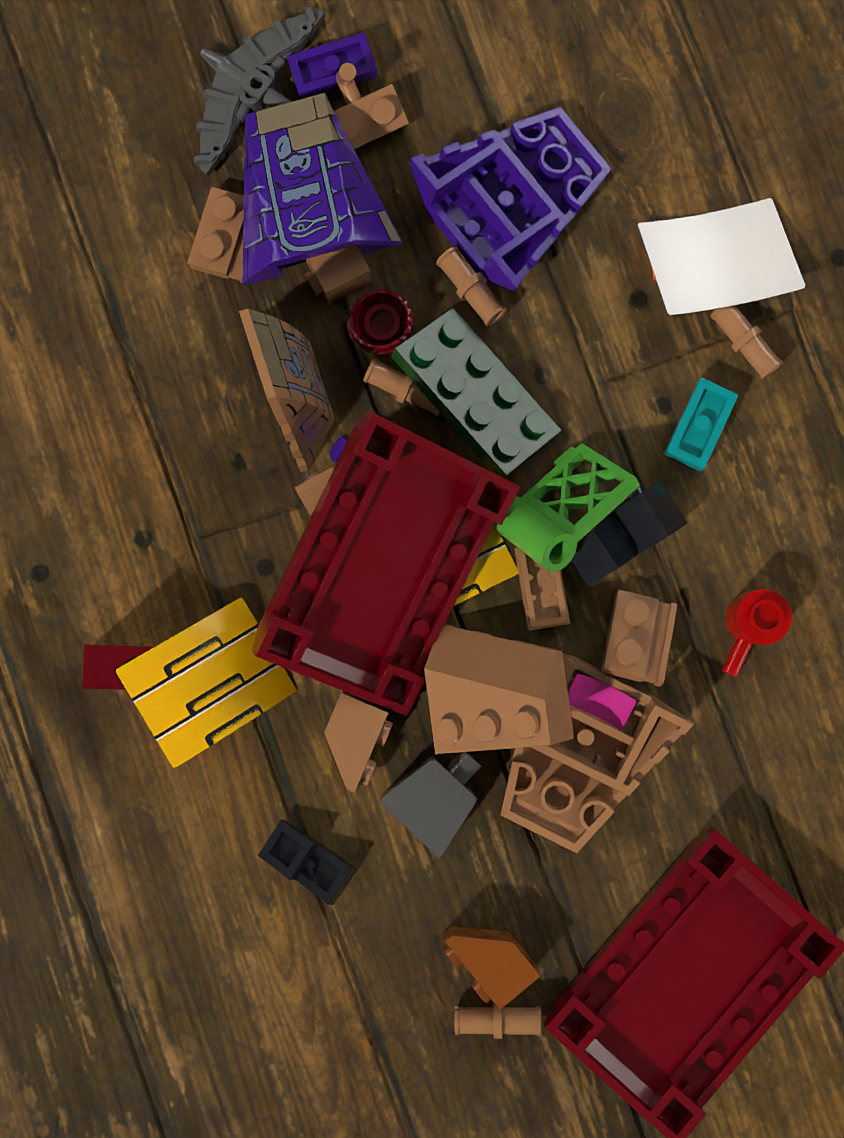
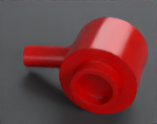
[721,589,792,678]

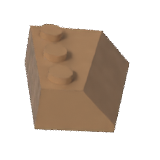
[424,624,574,754]

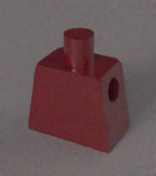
[82,644,154,690]

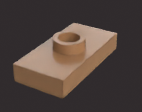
[514,547,570,631]

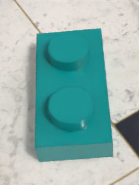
[663,377,739,472]

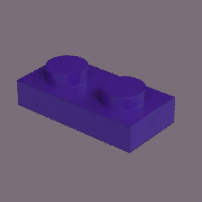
[287,32,377,99]

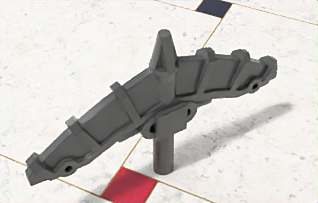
[194,5,325,176]

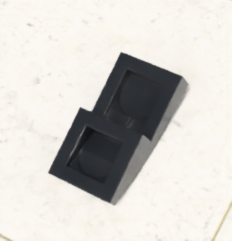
[258,819,357,905]

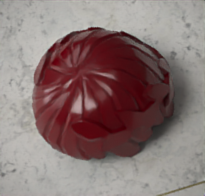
[347,289,414,355]

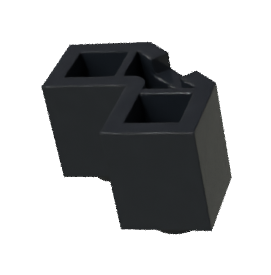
[571,481,688,586]

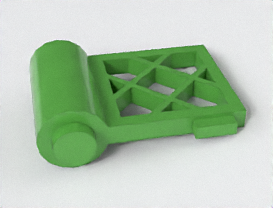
[493,443,640,572]

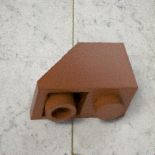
[443,926,540,1010]

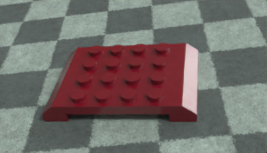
[252,411,520,716]
[543,827,844,1138]

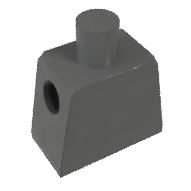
[379,752,481,858]

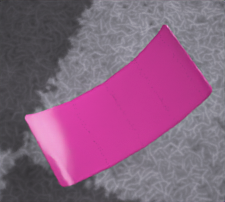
[568,674,636,730]

